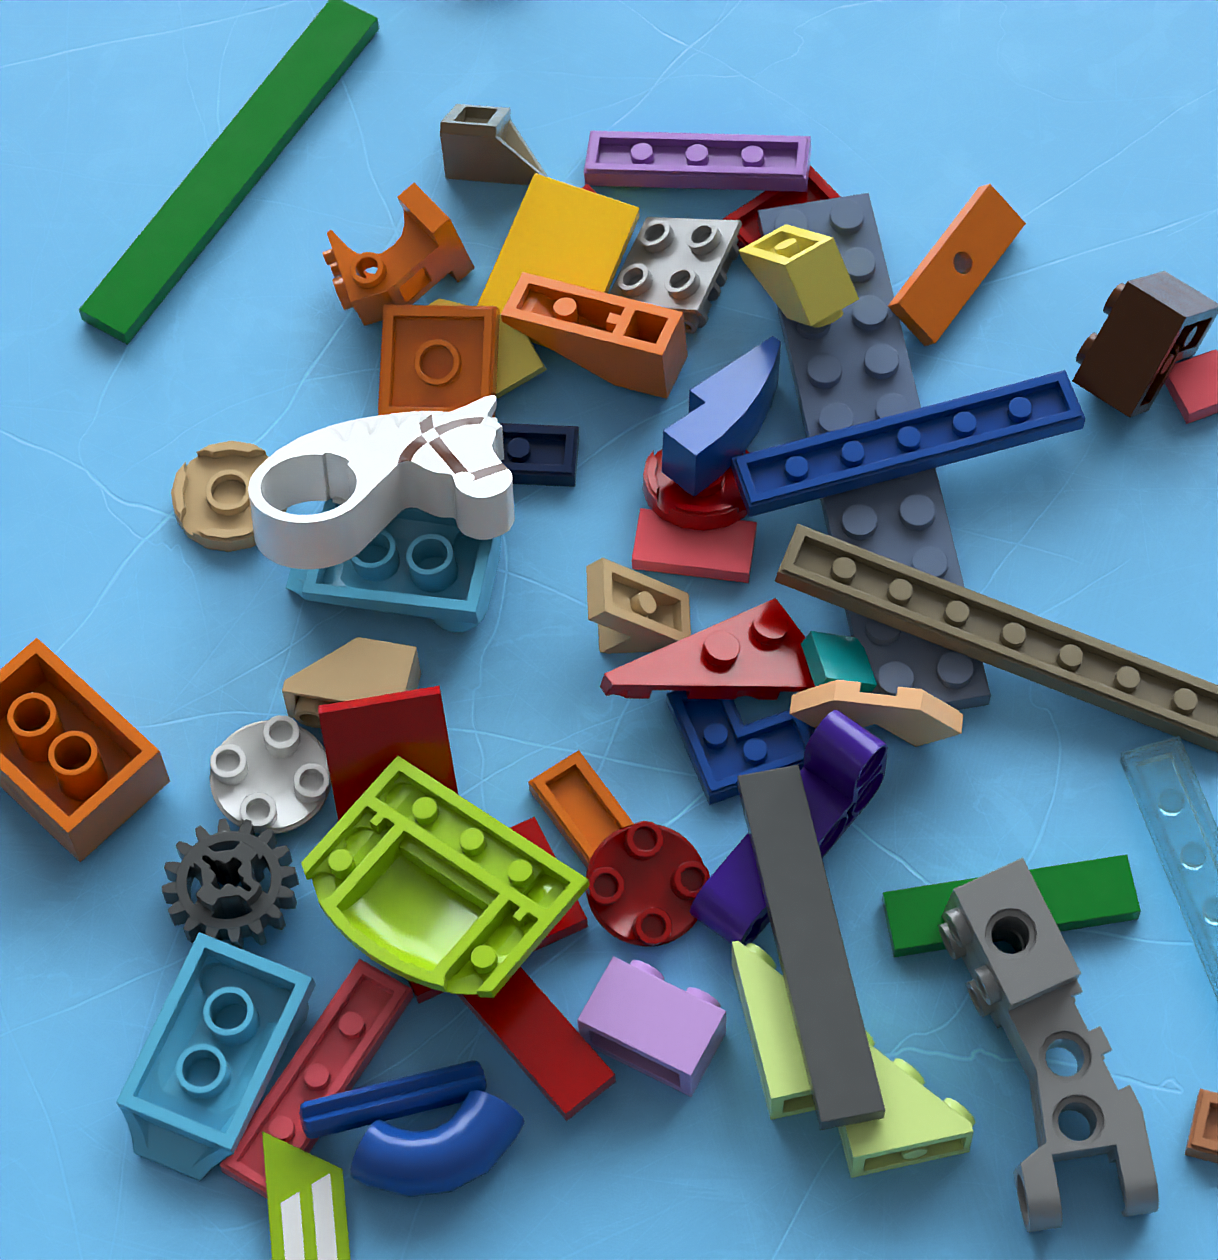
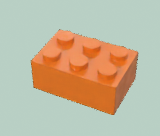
[0,638,170,862]

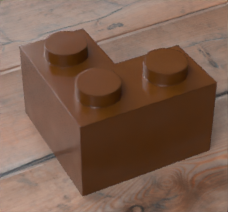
[1072,271,1218,418]

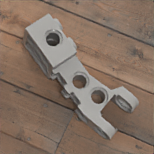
[939,858,1159,1232]

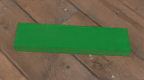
[882,854,1141,957]

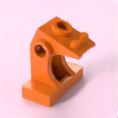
[322,182,475,326]

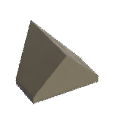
[440,104,548,185]

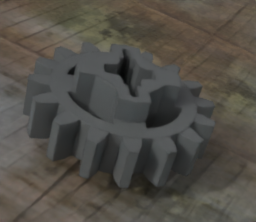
[162,818,299,949]

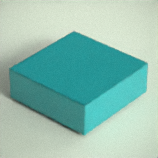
[801,631,877,693]

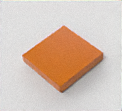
[378,305,500,417]

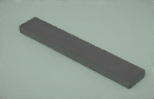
[737,765,885,1130]

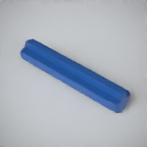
[299,1060,487,1139]

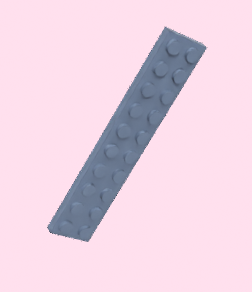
[758,193,991,710]

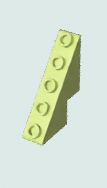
[732,941,975,1178]

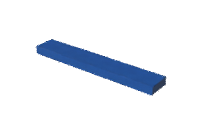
[731,370,1085,517]

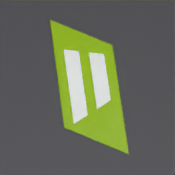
[262,1131,350,1260]

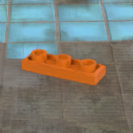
[888,184,1026,346]

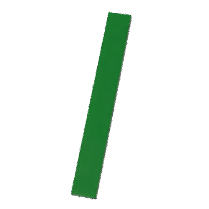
[79,0,379,345]

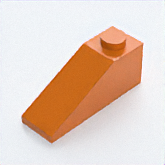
[501,272,688,399]

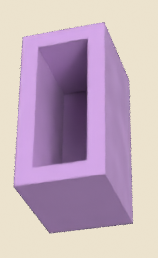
[577,956,726,1097]

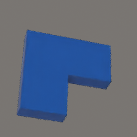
[666,691,813,805]

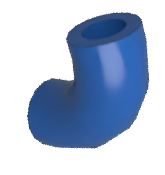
[350,1090,525,1197]

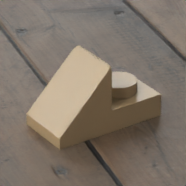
[586,558,691,654]

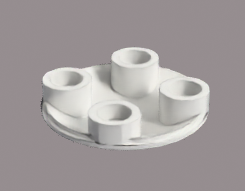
[210,715,331,834]

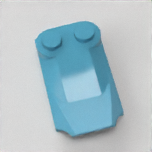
[285,499,501,632]
[116,932,316,1180]

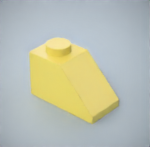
[738,224,859,328]

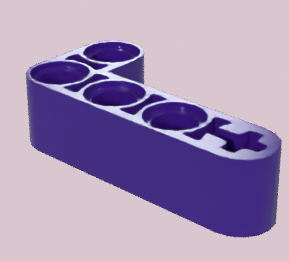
[690,710,888,946]

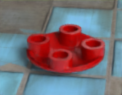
[586,821,710,947]

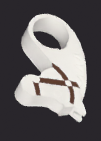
[248,395,515,569]

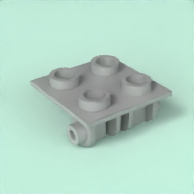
[609,217,742,333]

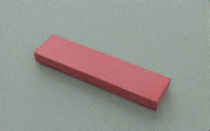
[219,959,414,1199]

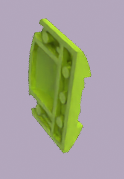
[301,756,590,998]

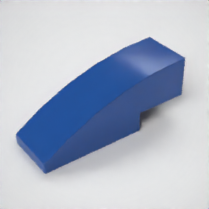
[662,336,781,497]

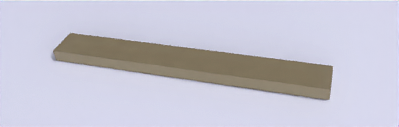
[775,523,1218,753]

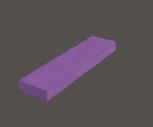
[584,131,812,192]

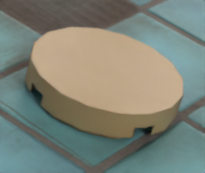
[171,441,287,552]

